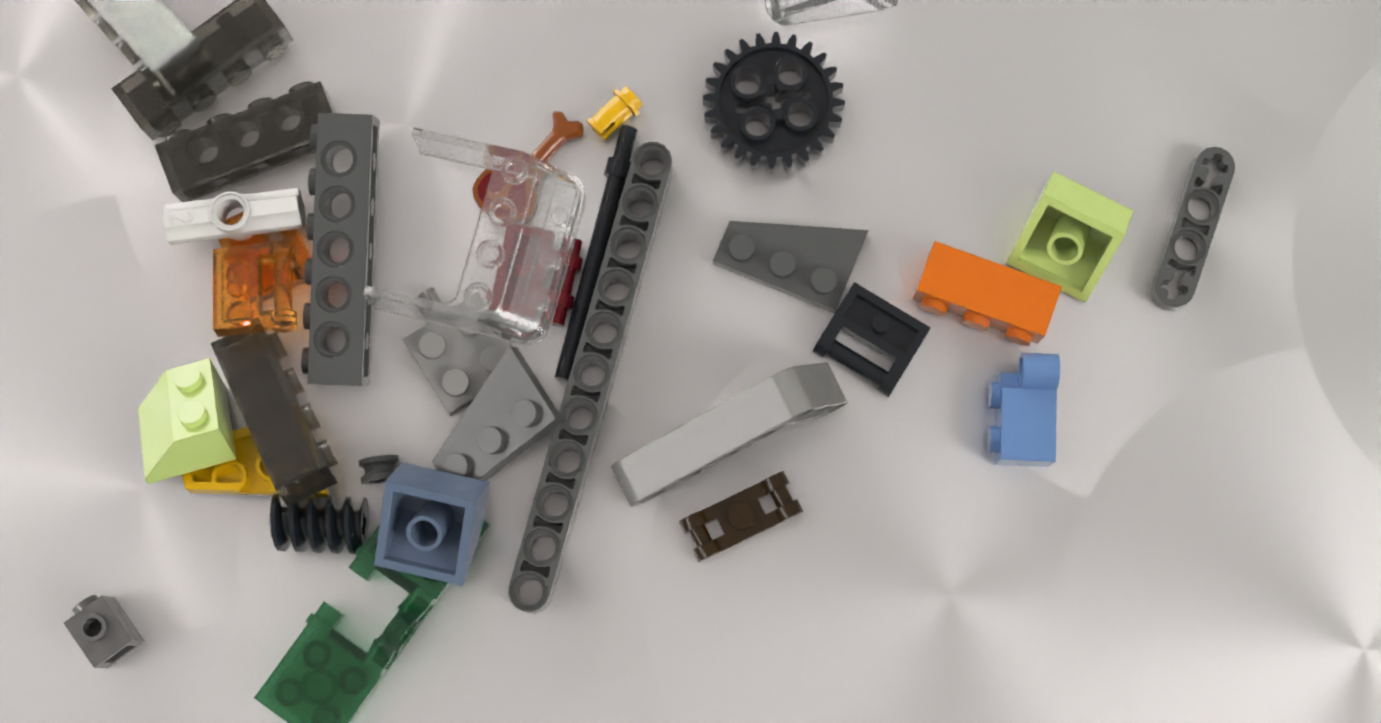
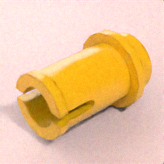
[586,86,643,142]

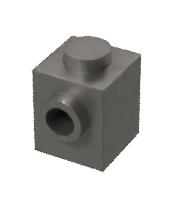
[64,595,145,669]

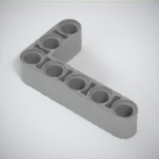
[611,362,848,507]

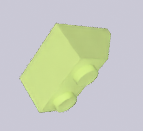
[1006,171,1134,303]
[138,358,236,484]

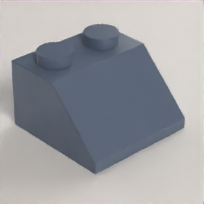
[374,462,490,586]

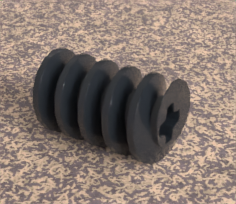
[269,494,369,555]

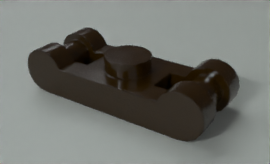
[679,471,804,563]

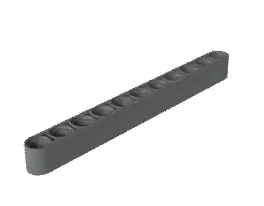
[508,142,673,614]

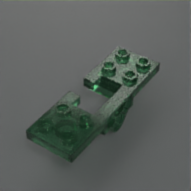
[254,521,491,723]

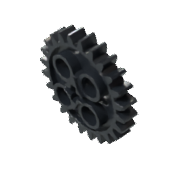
[703,32,845,174]

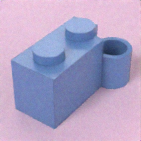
[987,353,1060,467]

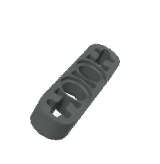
[1150,147,1235,311]

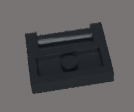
[812,282,931,397]

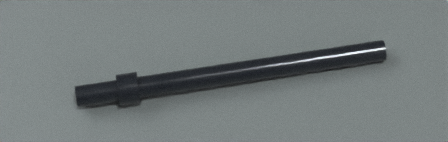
[554,125,638,381]

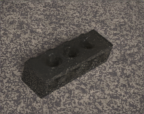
[154,81,336,202]

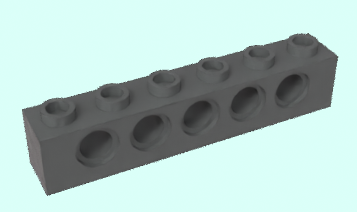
[301,113,380,386]

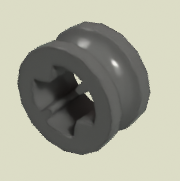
[358,455,399,484]

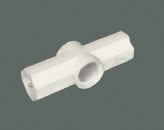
[162,188,306,245]

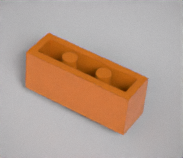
[913,241,1062,346]

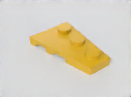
[182,410,330,497]

